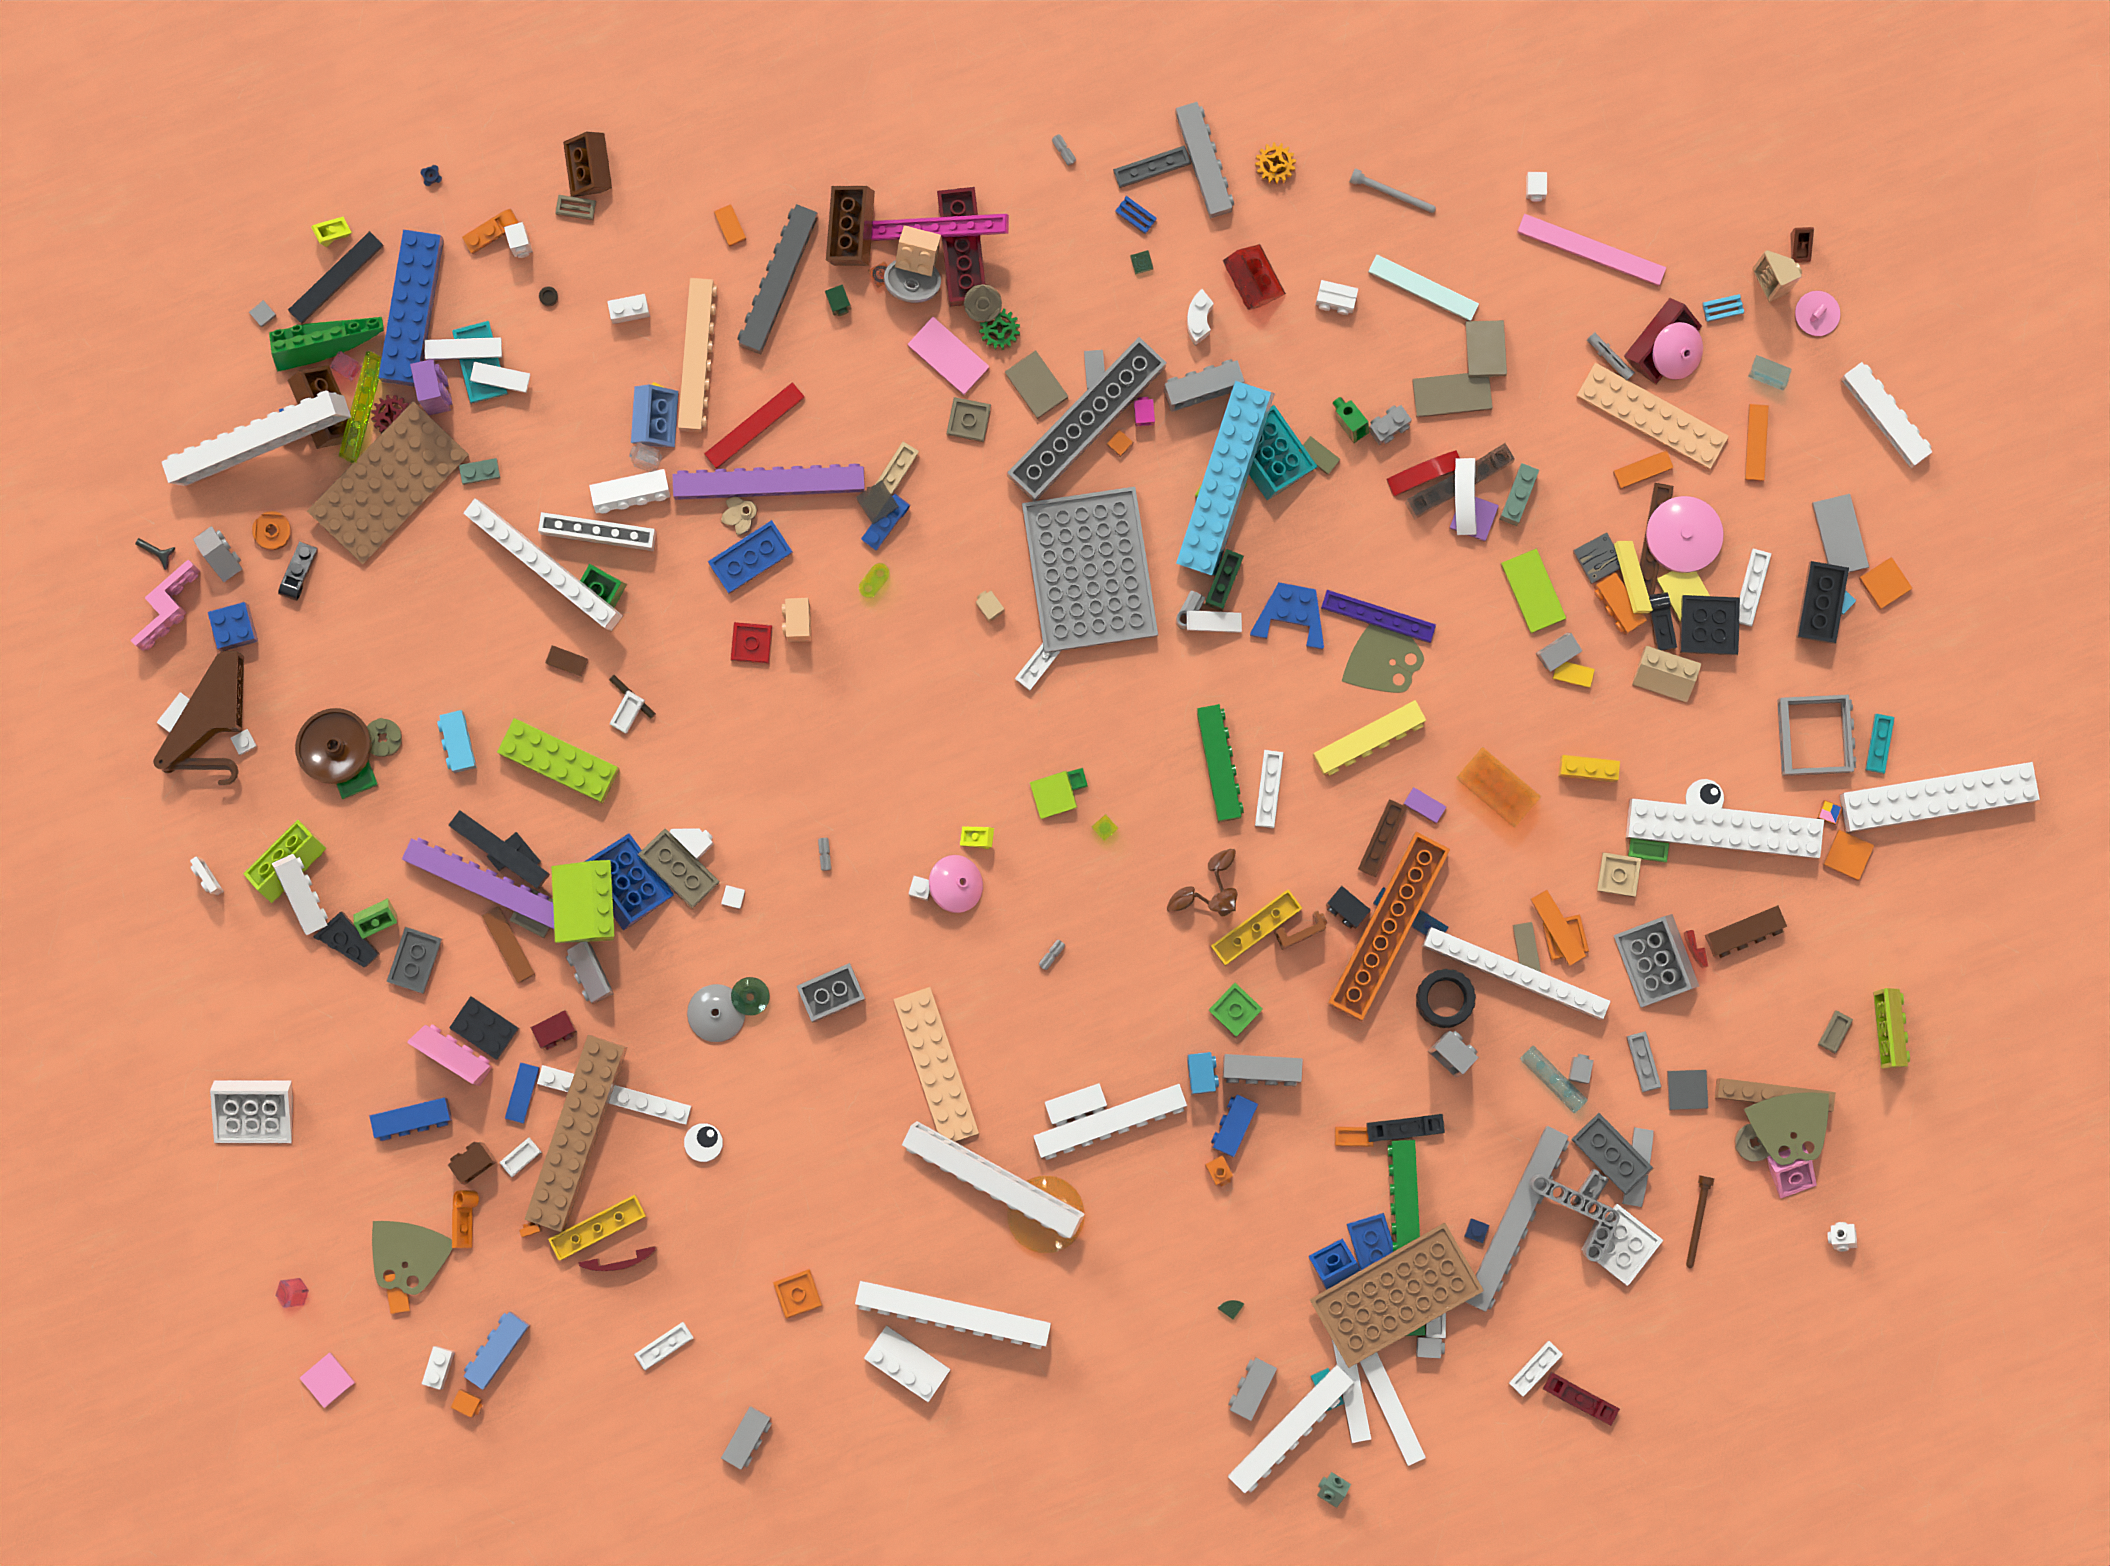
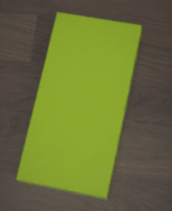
[1501,548,1566,633]

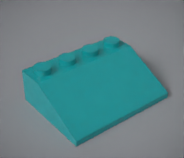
[1249,405,1318,500]

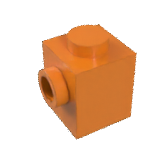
[1205,1155,1233,1187]

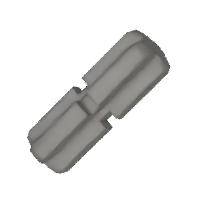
[1052,134,1076,165]
[818,838,831,871]
[1039,940,1065,970]

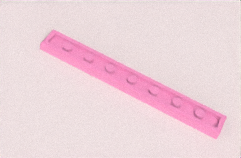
[1517,214,1666,286]

